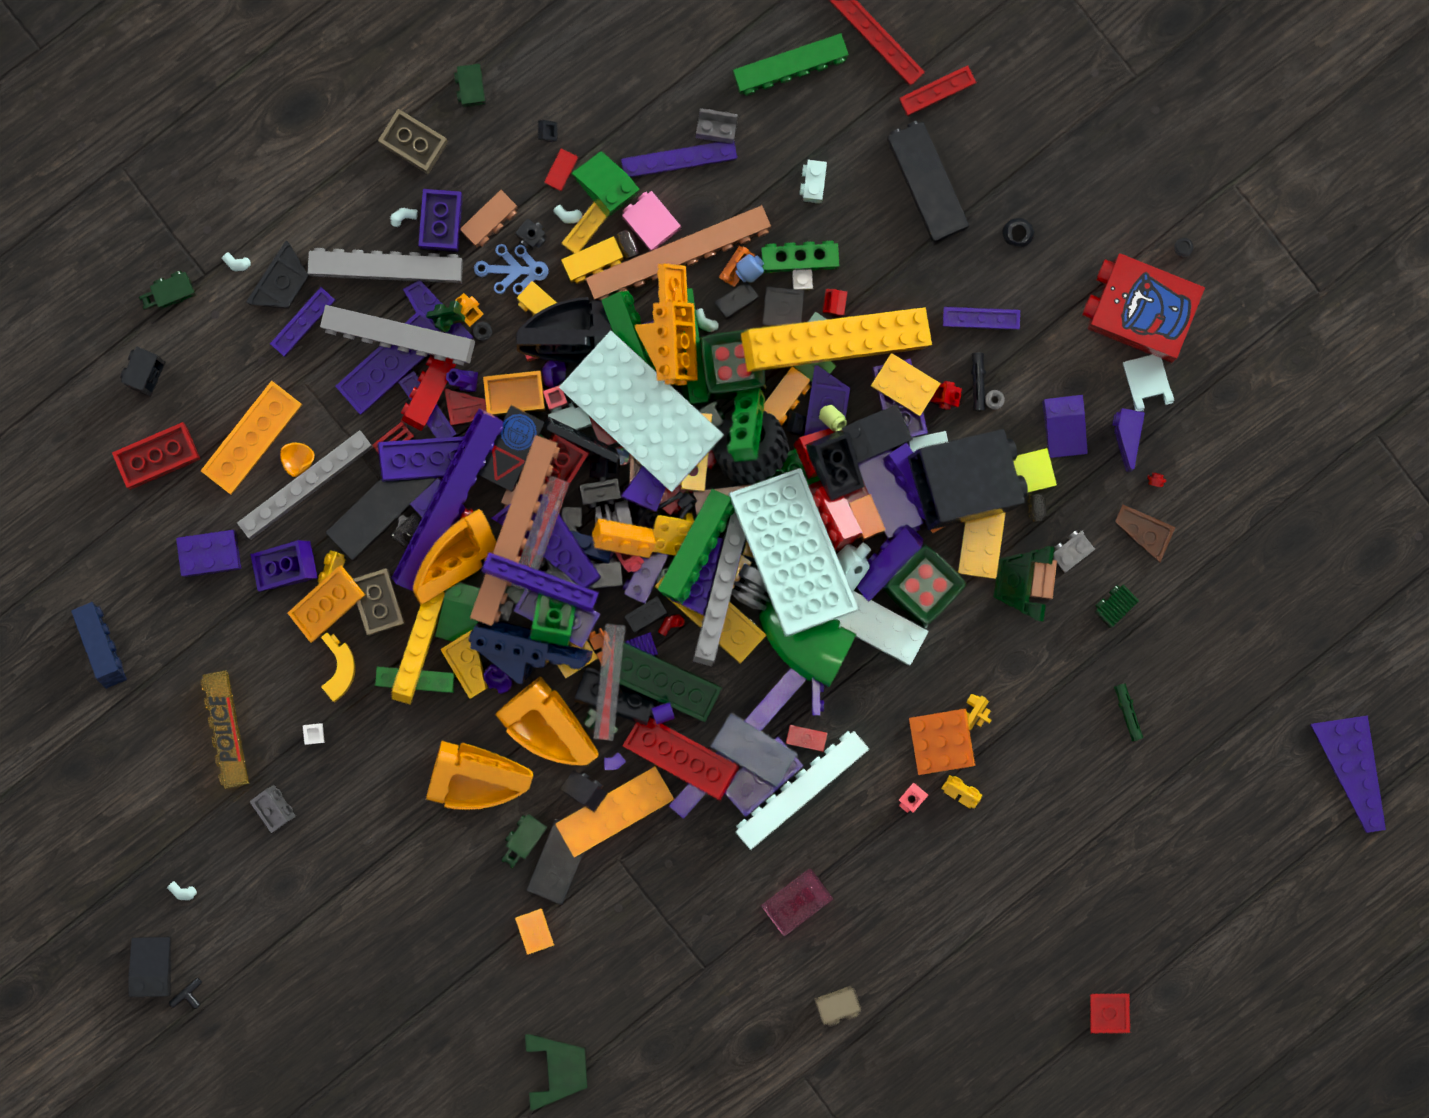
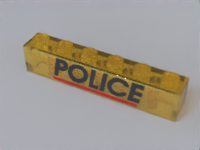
[201,670,249,789]

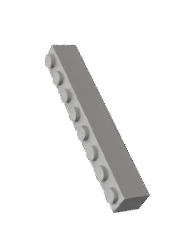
[308,248,463,283]
[320,305,475,366]
[237,430,373,540]
[693,512,745,666]

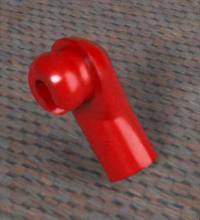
[658,615,685,636]

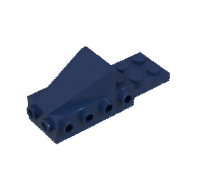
[469,621,593,684]

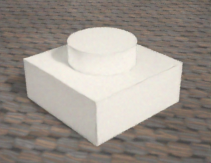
[792,269,813,290]
[303,723,325,745]

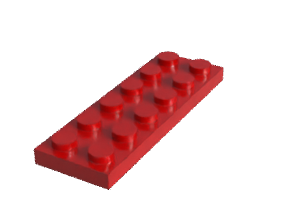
[623,718,739,800]

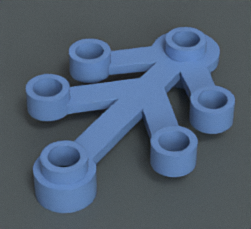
[474,244,549,295]

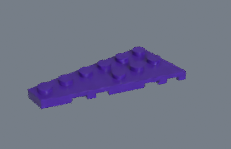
[492,493,601,588]

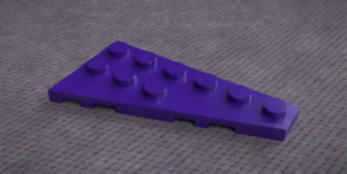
[1310,716,1386,833]

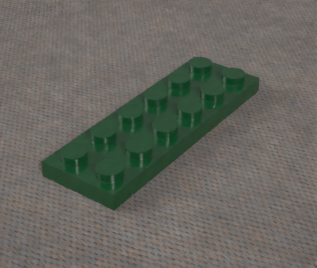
[601,639,722,722]

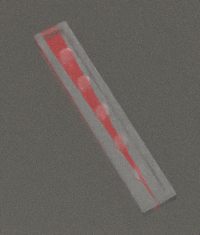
[511,476,569,592]
[594,624,625,741]

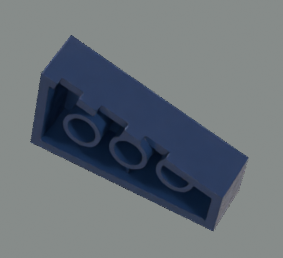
[71,602,127,689]

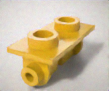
[318,550,346,585]
[941,775,982,809]

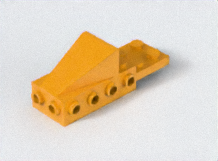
[635,263,698,386]

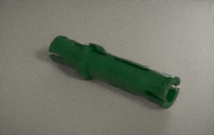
[1114,683,1144,742]

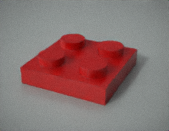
[1090,994,1130,1033]

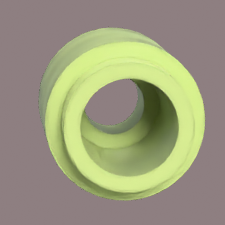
[819,405,847,432]

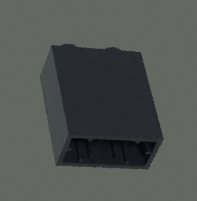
[907,429,1028,530]

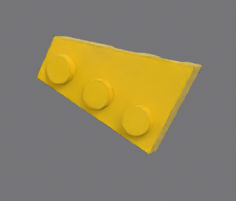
[440,630,487,699]

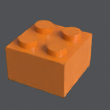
[848,494,886,541]

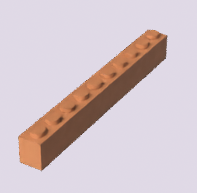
[586,206,771,301]
[470,435,560,626]

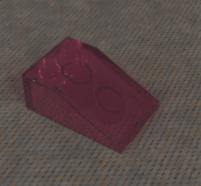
[761,868,833,936]

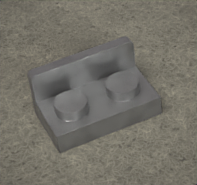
[696,109,738,144]
[1053,531,1095,573]
[249,785,296,833]

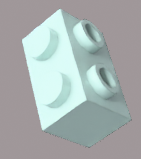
[800,160,827,203]

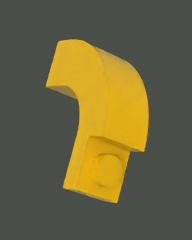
[321,633,355,702]

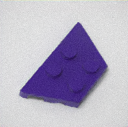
[804,365,850,436]

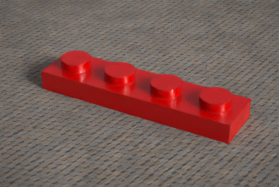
[899,66,976,116]

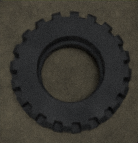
[712,411,789,484]

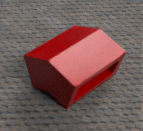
[823,289,847,317]

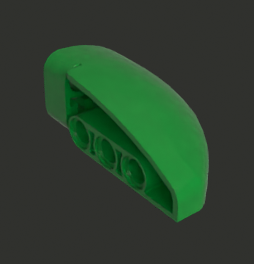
[759,599,856,687]

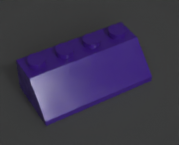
[857,523,923,602]

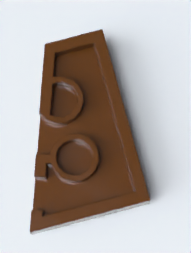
[1114,504,1176,563]

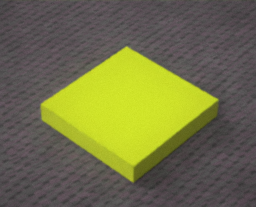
[1013,448,1057,493]

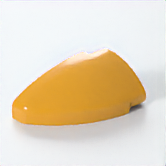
[413,509,497,605]
[495,676,599,765]
[426,741,533,810]

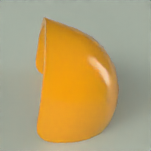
[280,443,315,477]

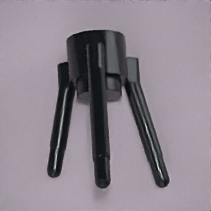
[657,490,697,519]

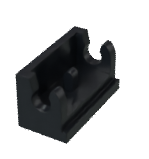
[715,281,758,320]
[625,596,668,635]

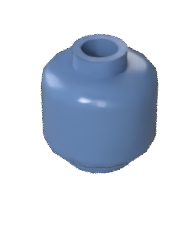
[735,254,764,283]

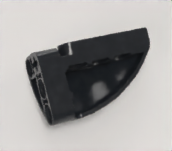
[516,297,611,364]

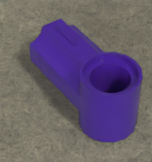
[446,368,478,392]
[651,702,675,724]

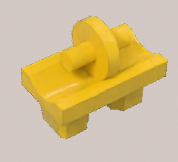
[966,694,992,731]

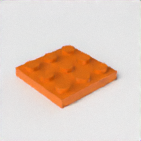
[909,709,975,775]

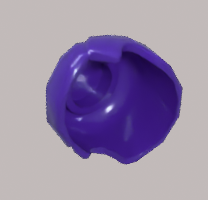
[541,360,566,388]
[484,664,513,693]

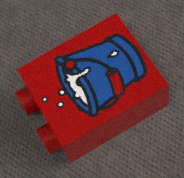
[1082,253,1205,363]

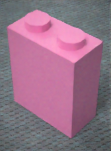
[622,191,681,251]

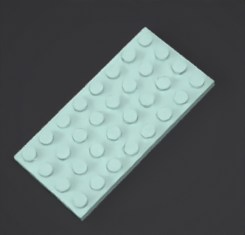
[559,331,724,492]
[729,468,858,636]

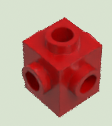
[930,381,962,410]

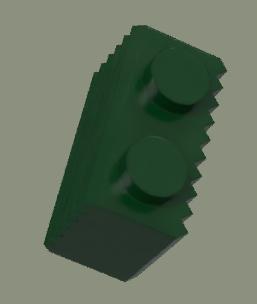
[1094,584,1139,628]

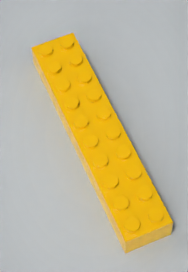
[741,307,932,372]

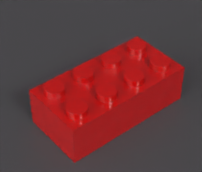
[112,422,201,490]

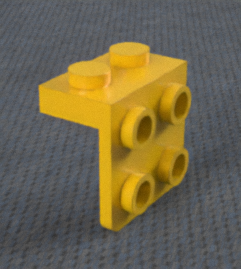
[652,513,694,556]

